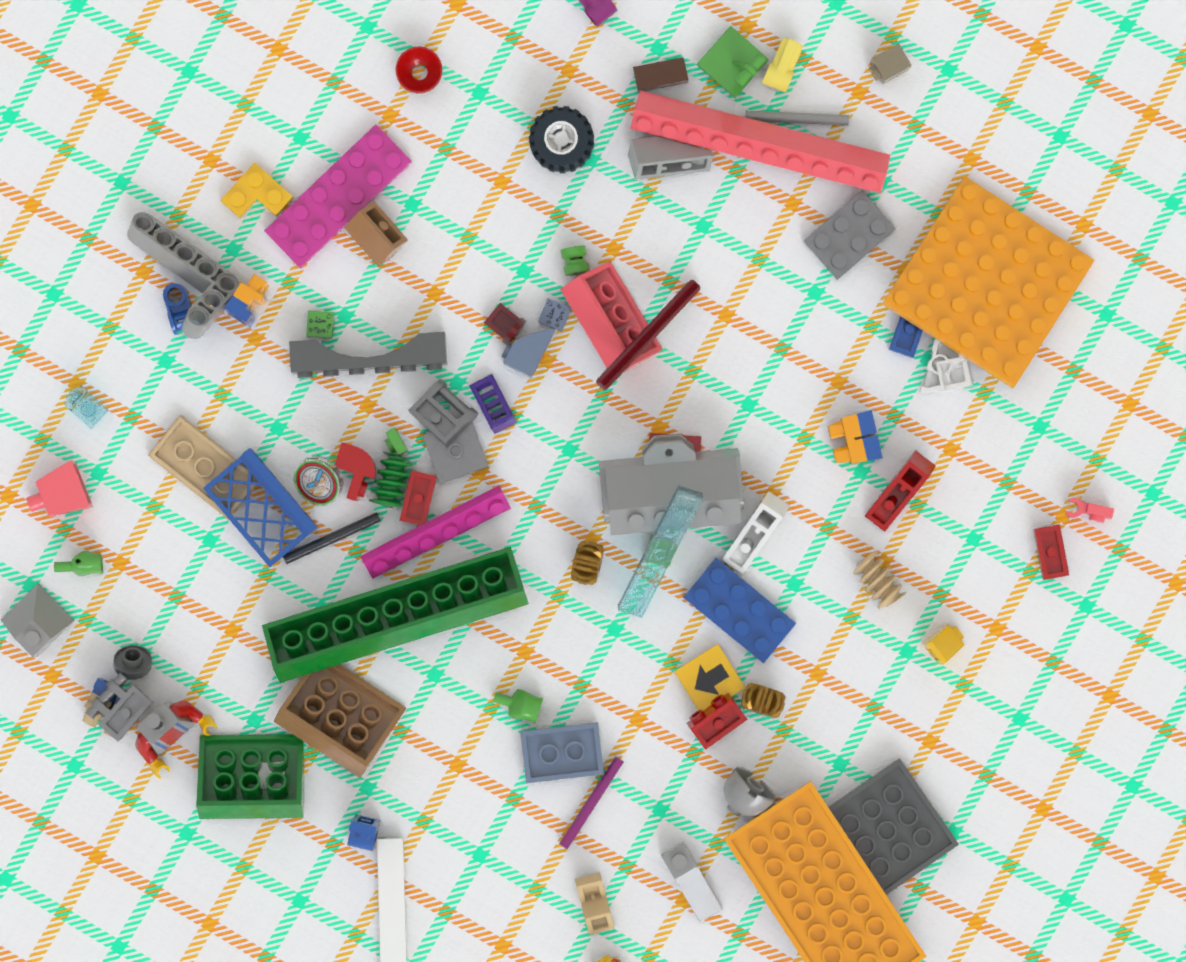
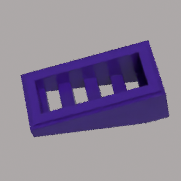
[469,374,517,434]

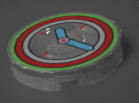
[293,456,344,506]

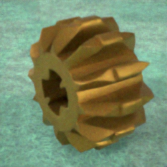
[571,541,604,585]
[741,683,786,718]

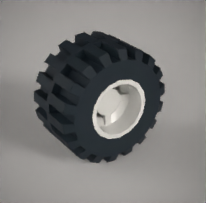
[529,106,594,174]

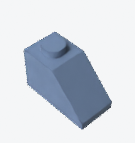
[501,328,555,379]

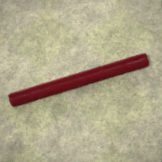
[596,280,700,390]

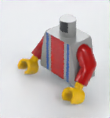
[135,700,218,779]

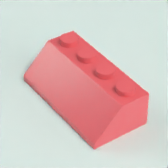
[560,261,663,373]

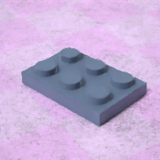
[520,722,604,783]

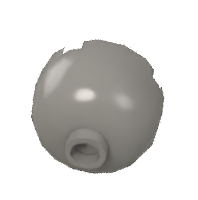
[723,766,776,817]

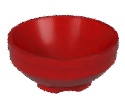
[395,46,443,94]

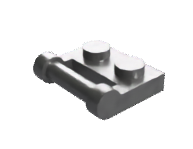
[408,379,479,447]

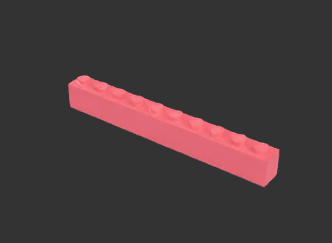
[630,90,890,193]

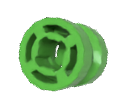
[560,245,590,276]

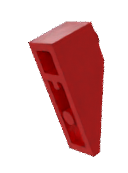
[865,450,936,532]

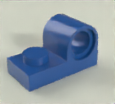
[347,814,381,851]

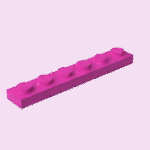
[361,486,511,579]

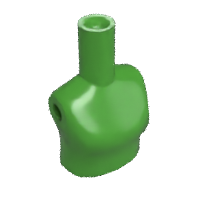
[54,551,103,576]
[493,689,543,724]

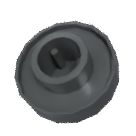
[113,645,152,680]

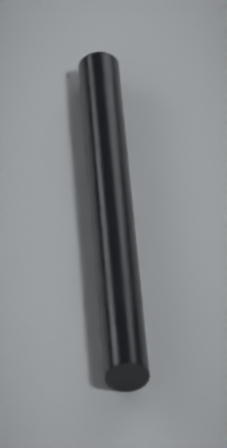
[283,512,381,564]

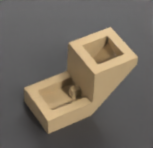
[575,872,614,935]

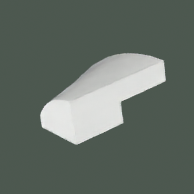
[921,339,974,395]

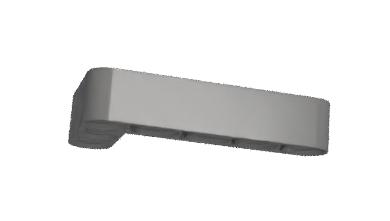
[127,212,239,339]

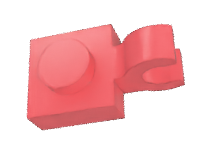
[1065,498,1114,523]

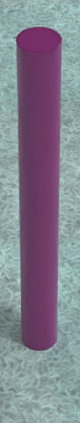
[559,756,624,849]

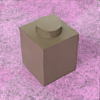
[869,43,912,85]

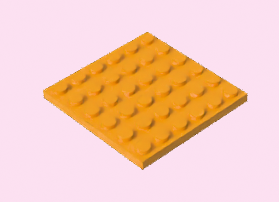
[882,176,1095,389]

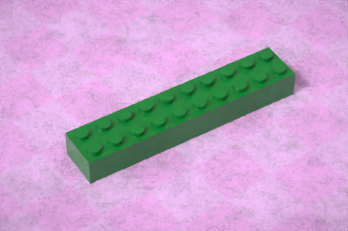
[262,546,529,683]

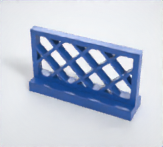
[203,448,318,567]

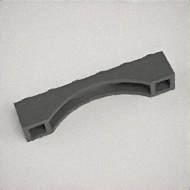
[289,332,448,378]

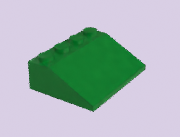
[196,734,304,819]

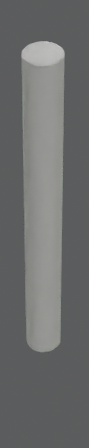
[745,110,849,125]

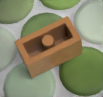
[344,201,408,266]

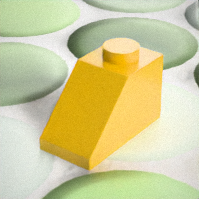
[922,624,965,665]

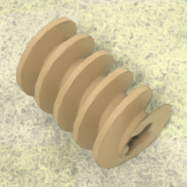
[853,550,907,609]

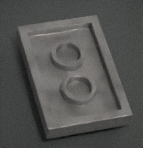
[803,190,896,280]

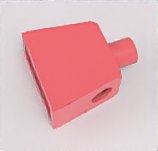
[26,460,93,516]

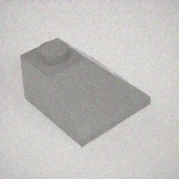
[1,584,75,657]

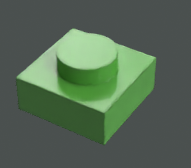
[384,427,408,456]

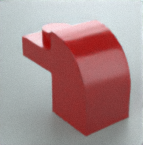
[334,442,376,502]

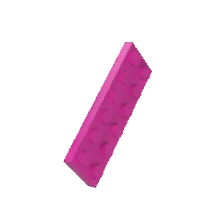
[264,124,412,269]

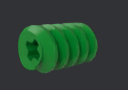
[369,451,413,508]

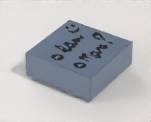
[538,298,572,332]

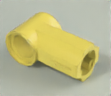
[762,37,803,93]

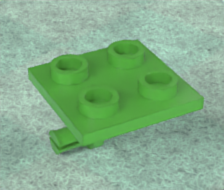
[696,26,769,98]

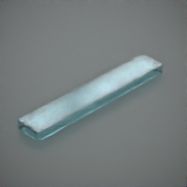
[618,486,703,617]

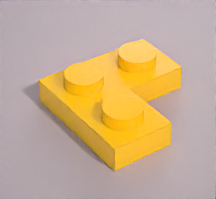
[220,162,294,219]

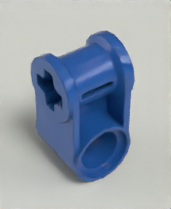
[163,283,199,335]

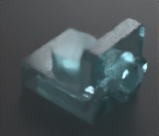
[64,385,109,429]

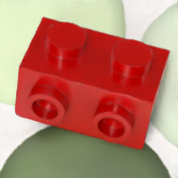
[686,693,748,750]

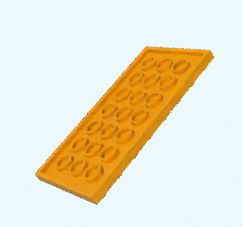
[724,781,927,962]

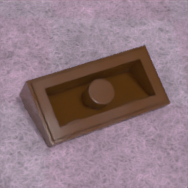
[633,57,689,93]

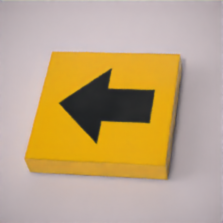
[674,644,745,711]

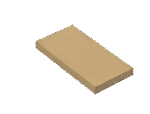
[148,415,258,520]

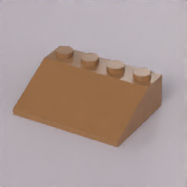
[273,664,406,778]

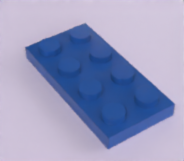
[683,558,796,663]

